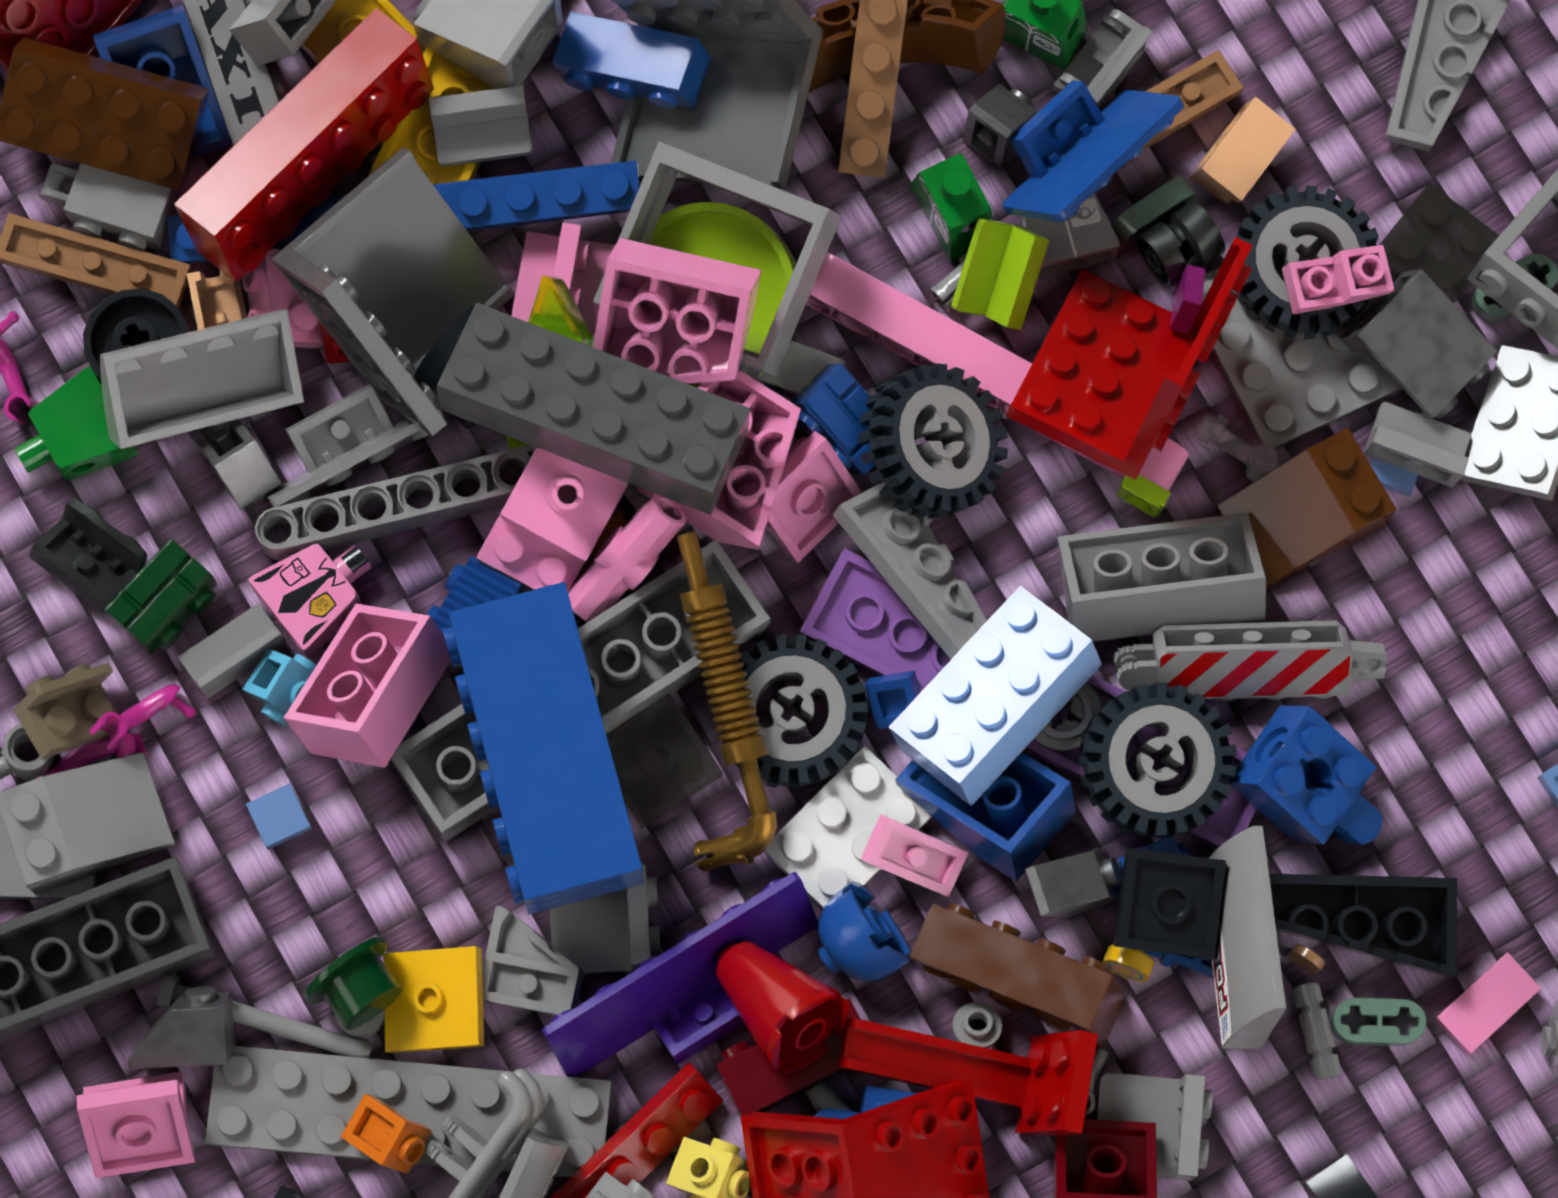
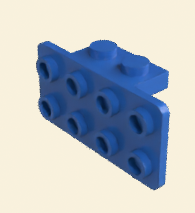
[1002,80,1184,222]

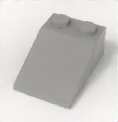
[0,752,175,895]

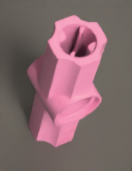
[568,493,688,621]

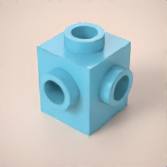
[242,648,317,727]

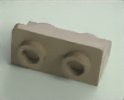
[13,663,118,759]

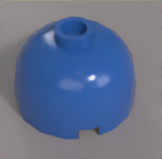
[818,881,911,982]

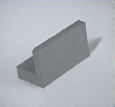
[428,85,532,167]
[1364,402,1471,488]
[178,603,288,699]

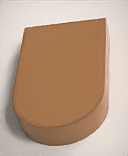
[1286,944,1325,976]

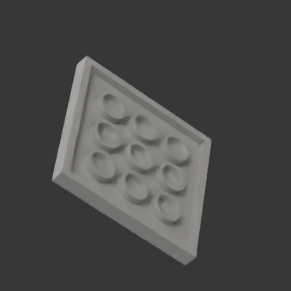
[1202,234,1404,455]

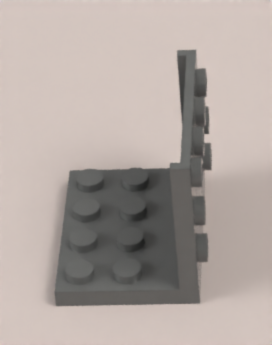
[611,0,823,189]
[271,147,515,436]

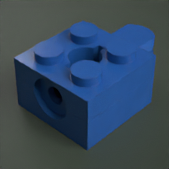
[1229,705,1382,845]

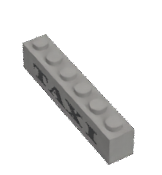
[183,0,286,146]

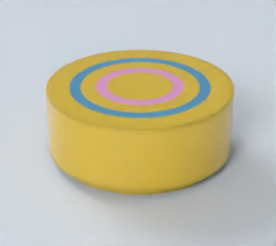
[1103,944,1154,982]

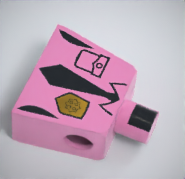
[248,543,372,659]

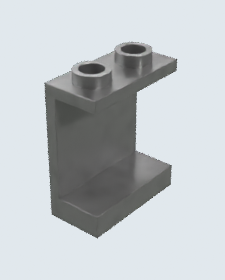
[1340,269,1497,419]

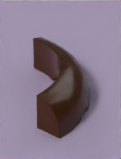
[808,0,1005,93]

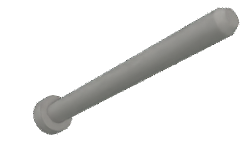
[157,973,373,1058]

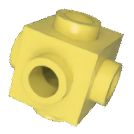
[666,1137,751,1198]

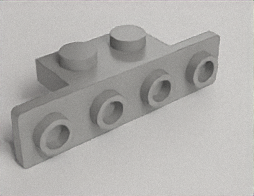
[267,384,444,507]

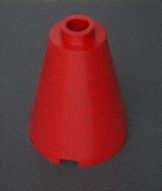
[716,941,849,1074]

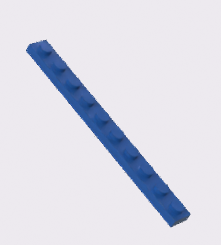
[167,160,641,264]

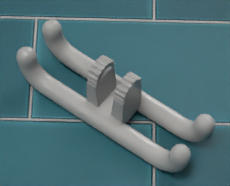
[425,1069,543,1198]

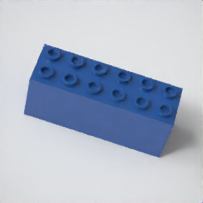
[443,582,644,915]

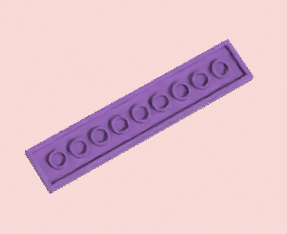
[799,548,1256,849]

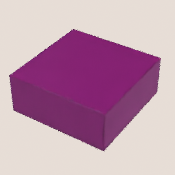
[1170,264,1205,334]

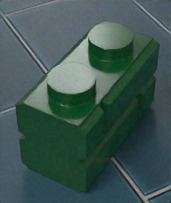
[104,538,218,655]

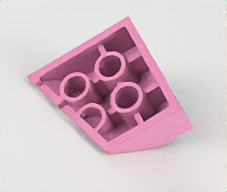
[593,238,761,384]
[637,370,801,550]

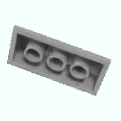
[1057,512,1266,641]

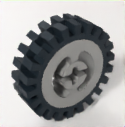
[1236,185,1379,340]
[858,363,1008,518]
[717,634,868,790]
[1078,683,1237,838]

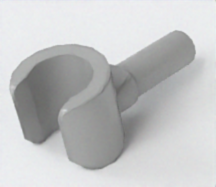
[1085,1048,1108,1116]

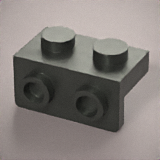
[29,498,148,614]

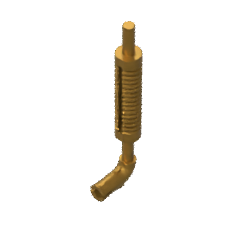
[677,531,777,872]

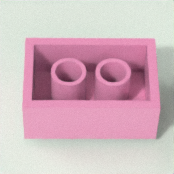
[284,604,451,768]

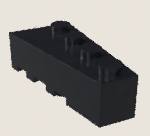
[1269,874,1457,977]

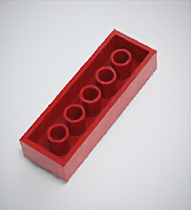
[174,8,434,283]

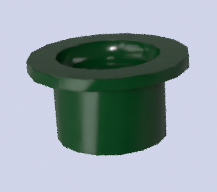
[303,936,402,1030]

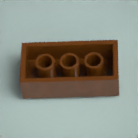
[0,37,210,191]

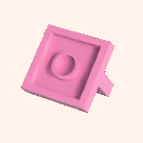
[511,222,615,337]
[766,431,862,563]
[77,1072,195,1178]

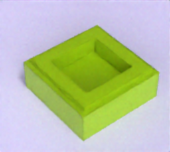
[1116,474,1171,518]

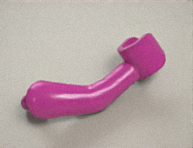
[0,311,39,425]
[89,684,197,749]
[36,732,146,779]

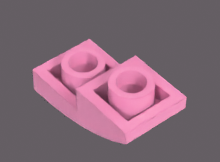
[1282,245,1394,314]

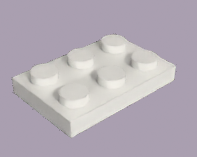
[764,746,932,910]

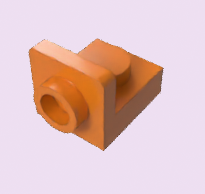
[340,1093,432,1173]

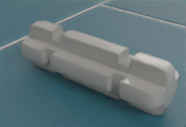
[1292,982,1341,1080]

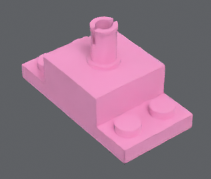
[476,447,629,591]

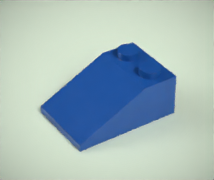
[93,5,233,159]
[895,752,1076,882]

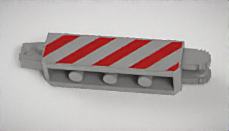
[1114,620,1387,701]

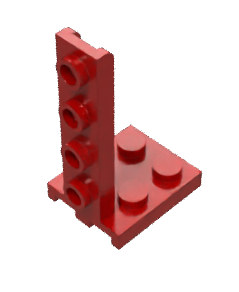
[838,1018,1098,1137]

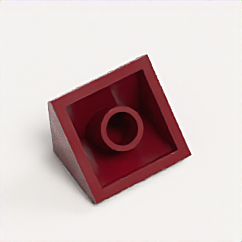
[1052,1119,1157,1198]

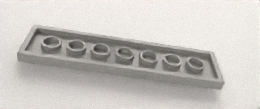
[205,1046,612,1178]

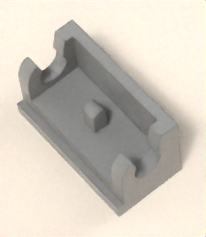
[1052,9,1153,110]

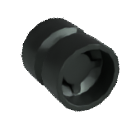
[1136,201,1226,288]

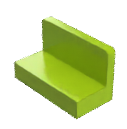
[951,218,1050,330]

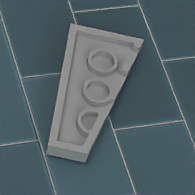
[1384,0,1511,152]
[833,482,987,660]

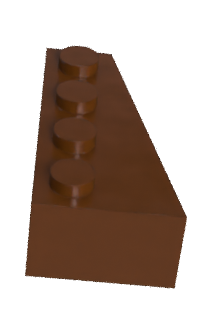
[909,903,1126,1050]

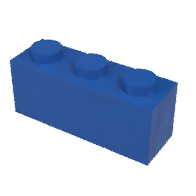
[552,11,711,110]

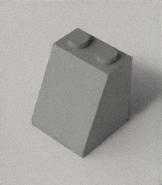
[413,0,563,89]

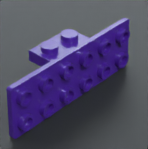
[542,872,818,1077]

